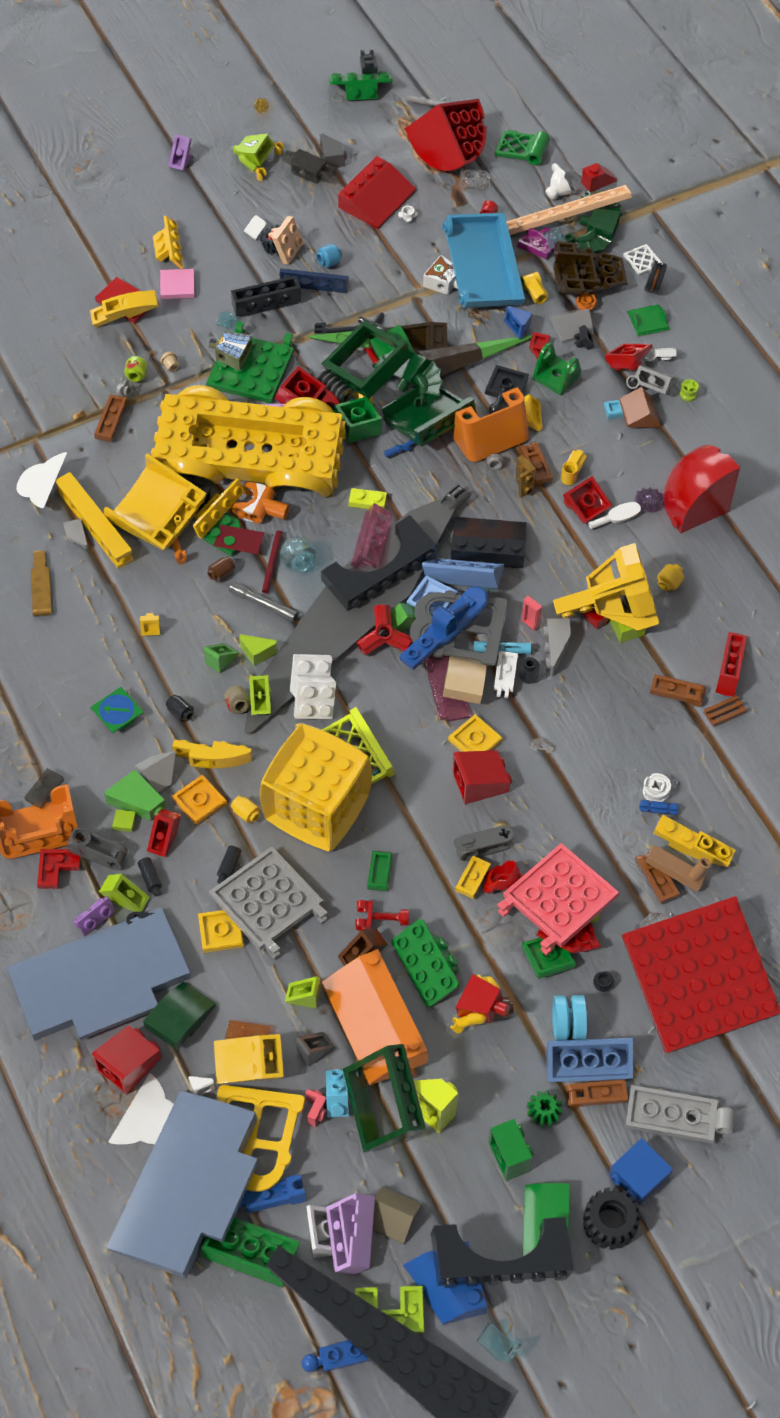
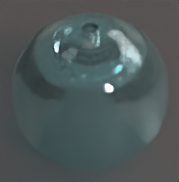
[280,537,316,573]

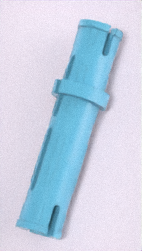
[474,641,531,654]

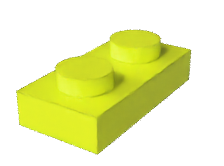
[349,488,387,511]

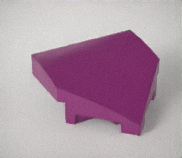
[517,227,555,259]

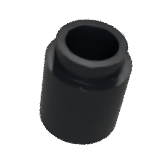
[519,657,539,684]
[165,694,194,722]

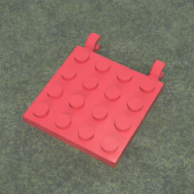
[497,843,619,956]

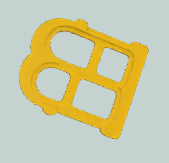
[217,1085,305,1192]

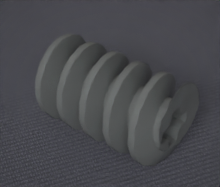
[316,369,354,403]

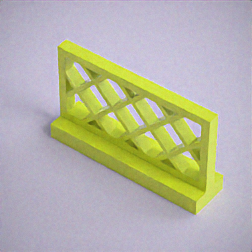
[322,707,395,784]

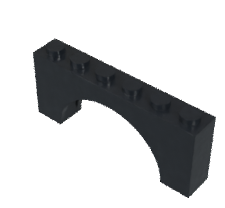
[321,515,437,611]
[431,1217,574,1288]

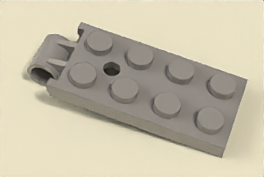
[625,1085,735,1144]

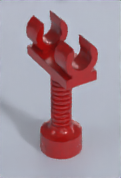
[355,900,409,931]

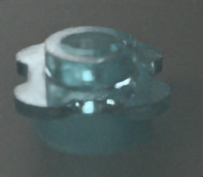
[216,311,236,328]

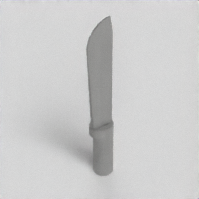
[406,95,449,106]

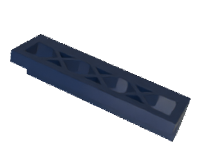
[280,268,349,293]

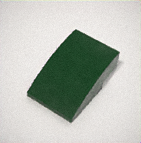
[143,982,216,1050]

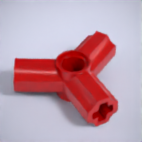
[356,604,412,656]

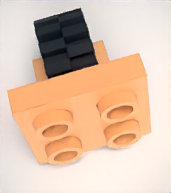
[260,216,304,265]

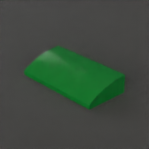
[523,1183,570,1256]
[201,1217,300,1288]

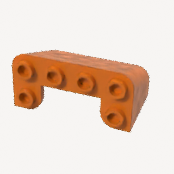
[454,387,529,462]

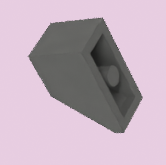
[320,134,347,169]

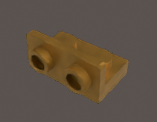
[516,455,536,498]

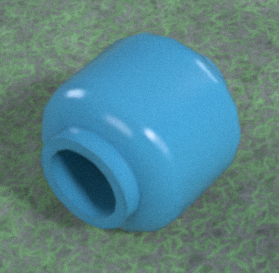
[316,244,342,268]

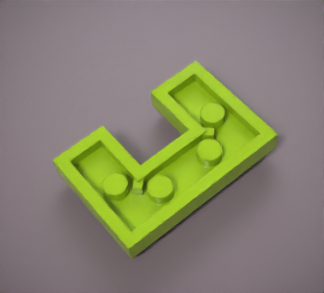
[355,1286,424,1334]

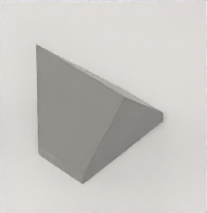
[134,751,176,794]

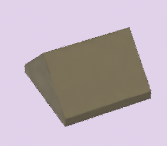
[372,1186,422,1245]

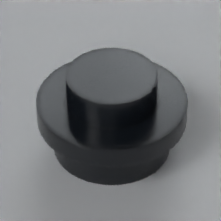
[593,971,614,992]

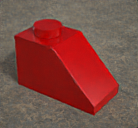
[581,163,617,193]
[147,809,181,857]

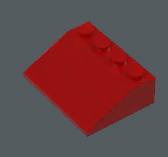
[338,156,416,229]

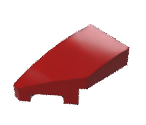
[529,332,550,359]

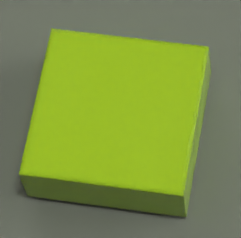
[112,809,136,832]

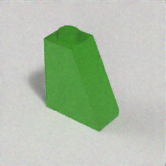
[104,769,166,821]

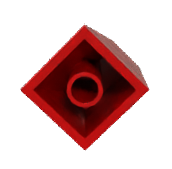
[452,750,512,804]
[92,1025,162,1095]

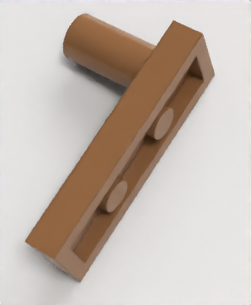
[645,844,711,892]

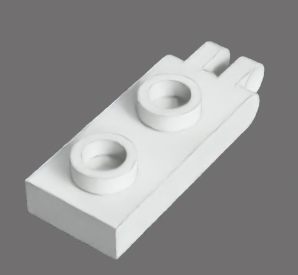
[494,651,518,698]

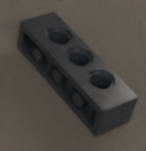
[231,275,301,317]

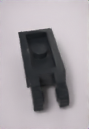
[360,50,378,74]

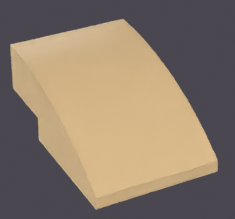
[443,656,487,704]

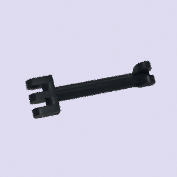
[314,322,359,340]

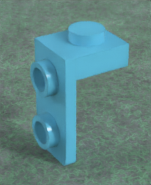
[326,1069,349,1117]

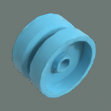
[552,995,587,1041]

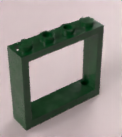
[321,320,412,399]
[343,1044,426,1153]

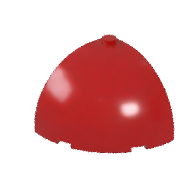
[405,99,487,171]
[663,445,740,533]

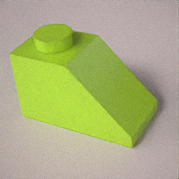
[99,874,150,912]

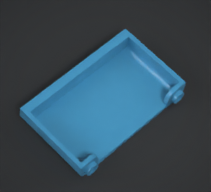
[442,213,525,308]

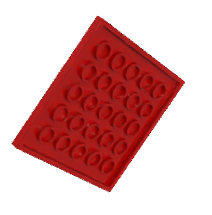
[621,896,780,1054]

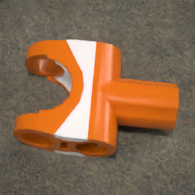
[231,482,290,524]

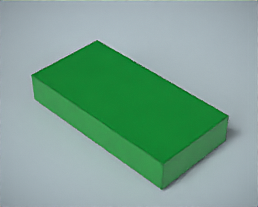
[367,851,392,892]

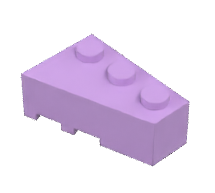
[326,1193,375,1275]

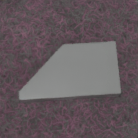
[63,519,88,549]

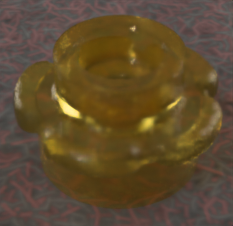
[253,98,269,113]

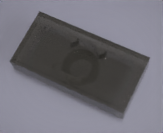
[24,768,64,809]

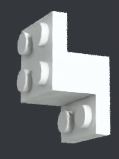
[290,654,336,719]

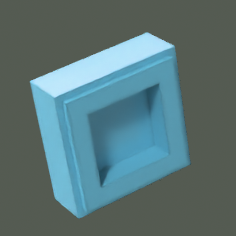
[604,400,624,419]

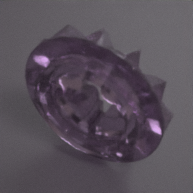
[635,487,664,512]

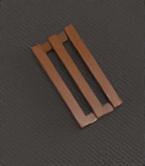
[703,695,747,727]

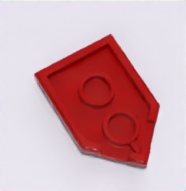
[536,922,601,953]

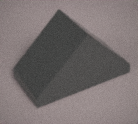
[296,1032,335,1066]

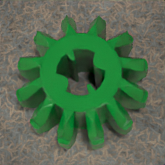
[526,1090,563,1127]

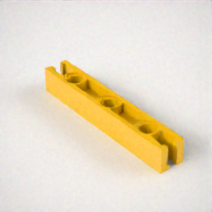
[55,472,134,569]

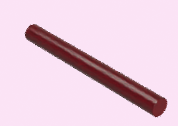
[262,530,283,594]

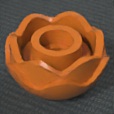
[576,293,597,311]

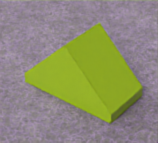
[610,619,647,643]
[239,634,278,666]
[249,675,272,715]
[285,976,321,1009]

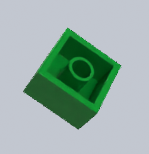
[334,397,382,443]
[488,1119,534,1181]

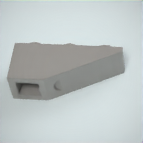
[543,618,571,676]

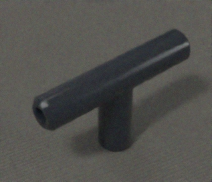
[358,312,387,328]

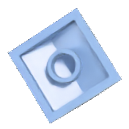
[407,575,458,616]

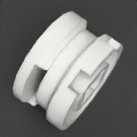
[643,773,671,802]

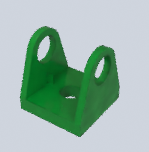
[533,342,581,396]

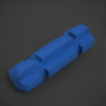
[639,800,679,815]

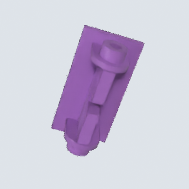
[73,897,116,936]

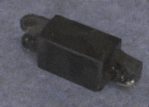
[282,149,337,184]

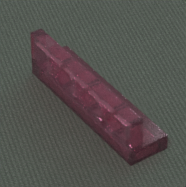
[351,503,392,569]

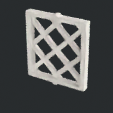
[623,244,663,275]

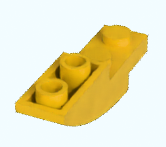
[90,290,159,328]
[172,739,253,769]
[653,815,735,867]

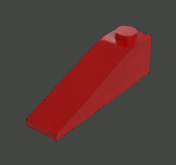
[715,632,747,697]

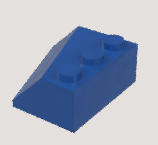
[403,1241,487,1325]

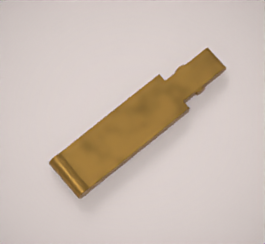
[31,550,52,616]

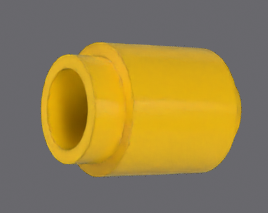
[231,795,260,824]

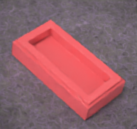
[521,596,542,631]

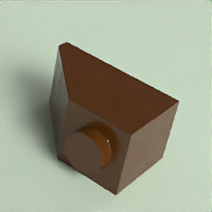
[338,929,388,966]

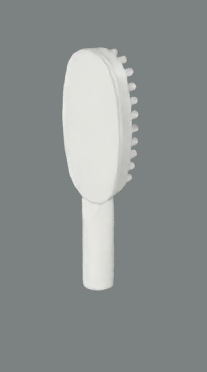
[588,502,641,529]

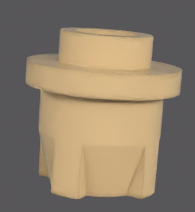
[160,352,180,372]

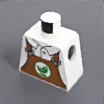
[423,255,458,294]

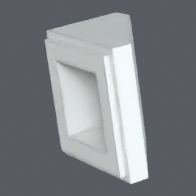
[244,215,267,240]
[188,1076,215,1096]

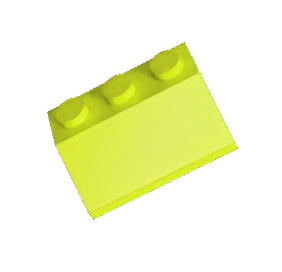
[414,1079,458,1134]

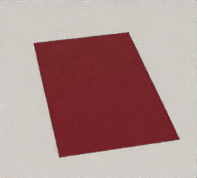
[213,525,264,554]

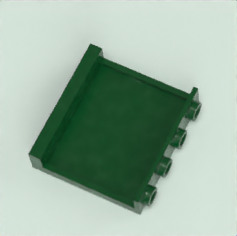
[381,386,477,447]

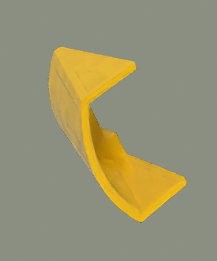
[104,454,206,551]

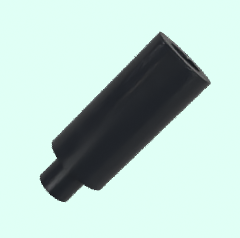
[217,845,242,884]
[137,857,162,897]

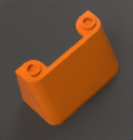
[0,784,78,859]

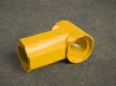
[520,272,548,305]
[561,449,587,485]

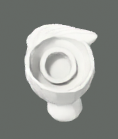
[546,163,571,200]

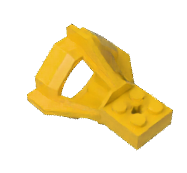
[553,543,659,631]

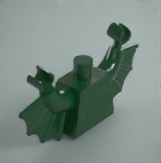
[565,190,623,253]
[372,349,444,407]

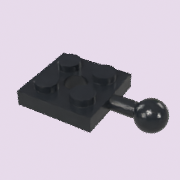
[485,365,529,414]

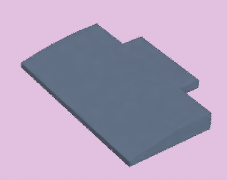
[7,907,191,1041]
[106,1091,259,1279]

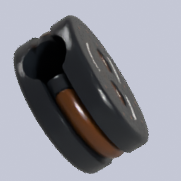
[644,260,667,294]

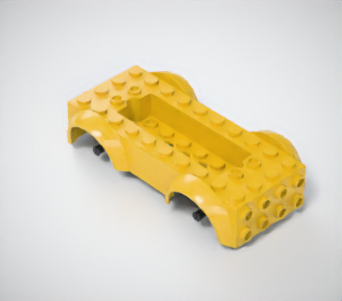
[151,385,346,498]

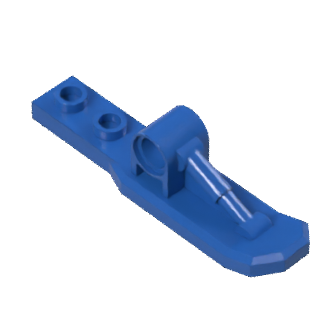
[399,586,488,671]

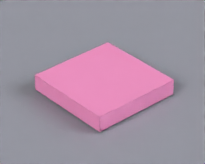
[160,269,195,299]

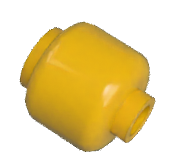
[657,564,685,592]

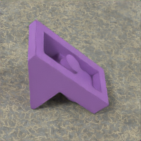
[168,134,192,171]

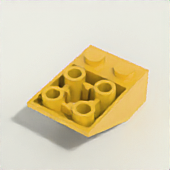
[214,1034,284,1084]

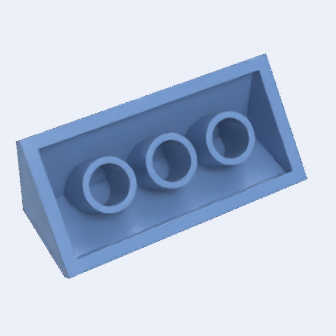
[422,558,504,589]
[546,1038,633,1082]

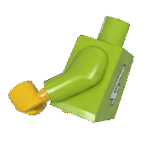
[233,134,284,181]

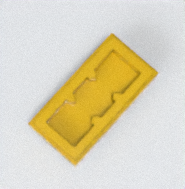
[524,394,543,432]

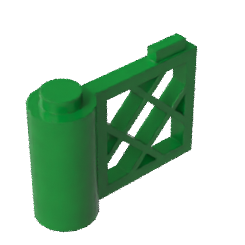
[495,130,550,165]

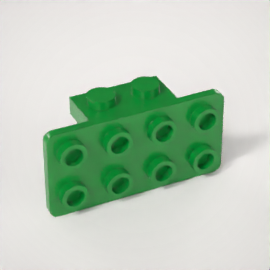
[329,71,393,100]
[391,919,460,1007]

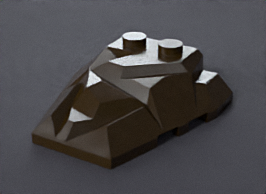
[553,241,627,294]

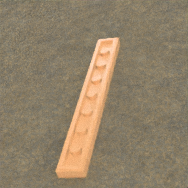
[507,185,632,235]

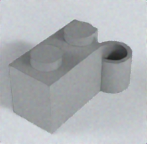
[626,365,675,394]

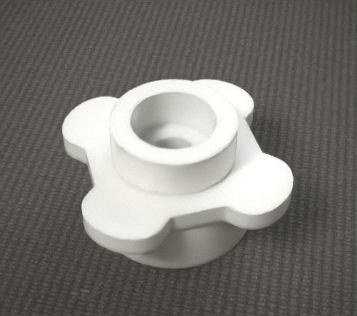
[398,206,418,222]

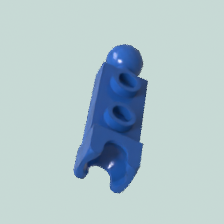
[237,1175,306,1213]
[301,1341,371,1373]

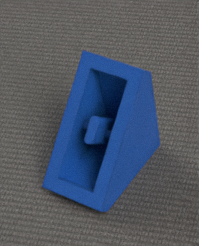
[504,306,532,339]

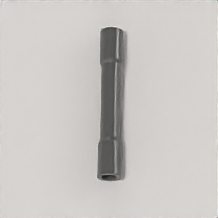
[229,582,298,622]

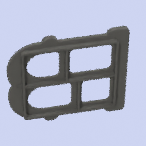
[410,590,507,666]

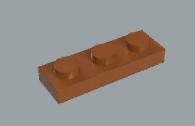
[94,394,127,442]

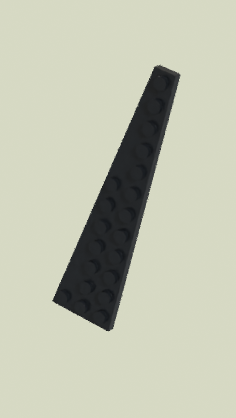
[266,1246,512,1418]

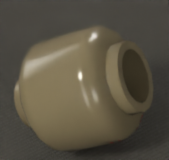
[224,685,251,714]

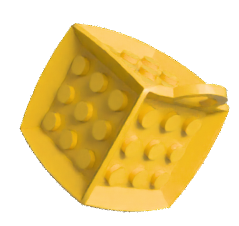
[260,723,372,852]

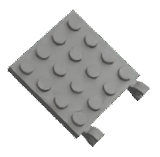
[209,847,328,960]

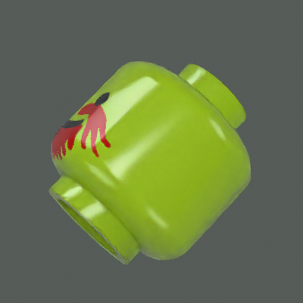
[124,356,148,382]

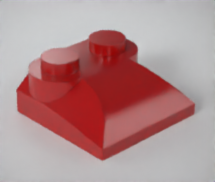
[605,343,653,371]
[562,476,612,524]

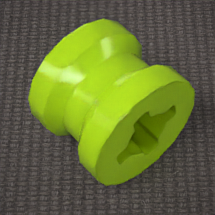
[680,379,699,402]

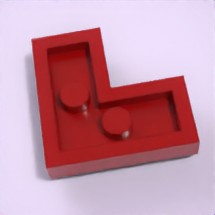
[37,849,81,889]

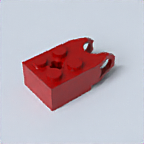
[274,366,341,412]

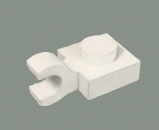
[645,348,676,361]

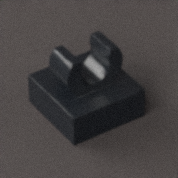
[574,325,594,350]

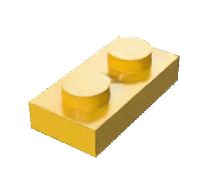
[455,856,491,899]

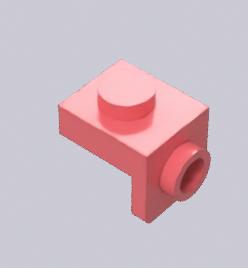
[305,1089,327,1127]

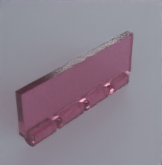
[424,655,470,721]

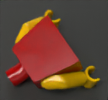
[450,974,510,1034]

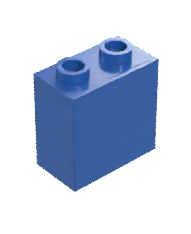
[609,1138,673,1205]

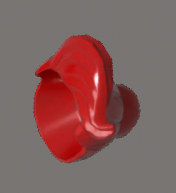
[483,860,524,894]

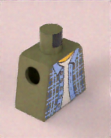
[209,331,253,371]

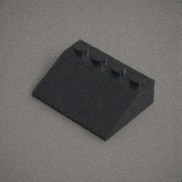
[451,517,526,568]

